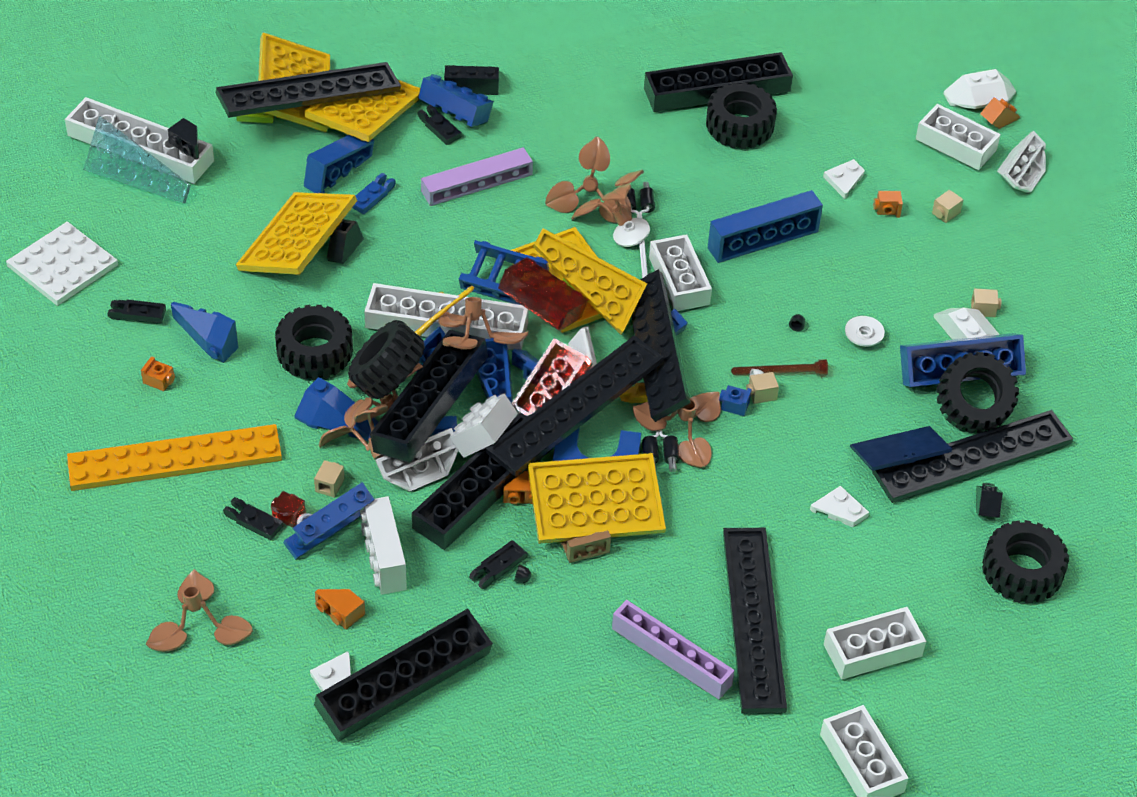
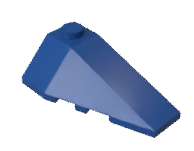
[171,302,238,363]
[294,377,379,441]

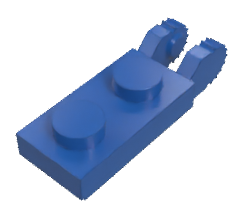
[352,173,396,214]

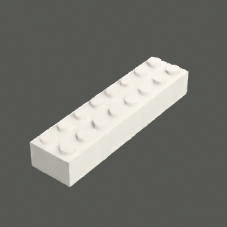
[65,97,214,184]
[364,283,529,350]

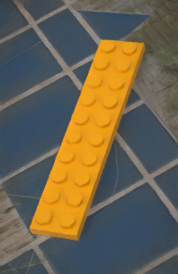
[67,424,282,491]

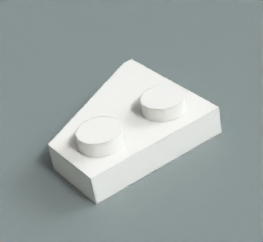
[823,159,865,199]
[810,486,869,527]

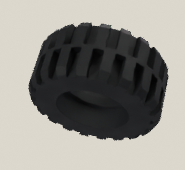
[706,82,777,149]
[275,304,353,380]
[348,320,425,399]
[936,352,1019,433]
[982,520,1069,604]

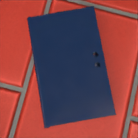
[850,426,952,471]

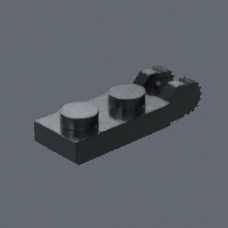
[418,105,462,145]
[107,299,166,324]
[223,497,284,541]
[469,540,527,589]

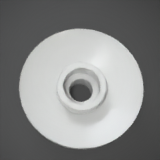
[613,218,650,247]
[845,316,885,347]

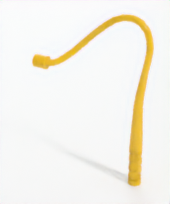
[415,286,474,336]

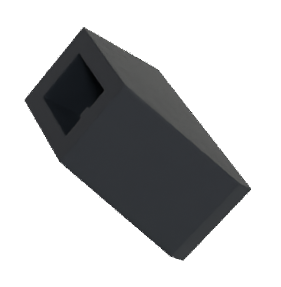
[167,118,199,160]
[327,219,364,264]
[976,483,1003,518]

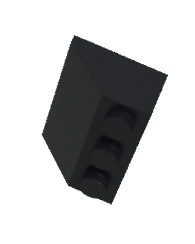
[444,65,499,95]

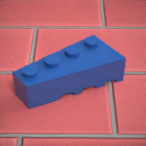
[418,74,494,127]
[304,135,374,193]
[476,338,514,407]

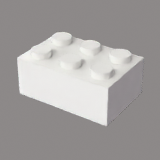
[450,393,518,458]

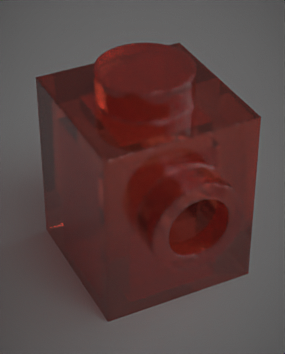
[271,491,306,527]

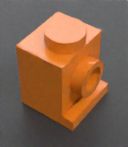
[873,191,903,218]
[141,356,175,391]

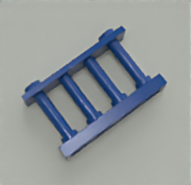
[459,240,549,310]
[283,482,375,560]

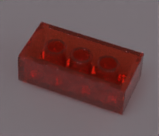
[498,257,589,331]
[511,338,593,417]

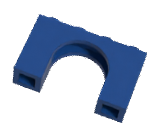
[552,427,641,461]

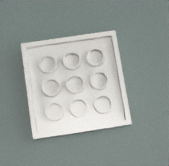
[6,222,118,306]

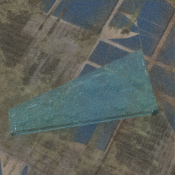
[83,116,191,203]

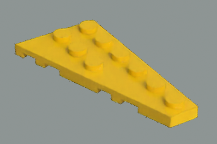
[533,228,647,335]

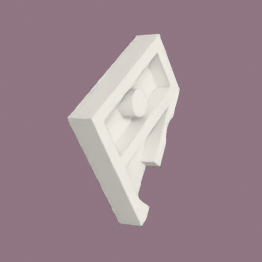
[310,651,351,692]

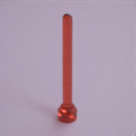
[731,359,828,375]

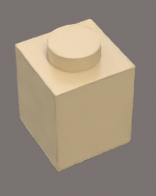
[932,190,964,223]
[971,288,1001,317]
[746,372,779,404]
[314,460,345,498]

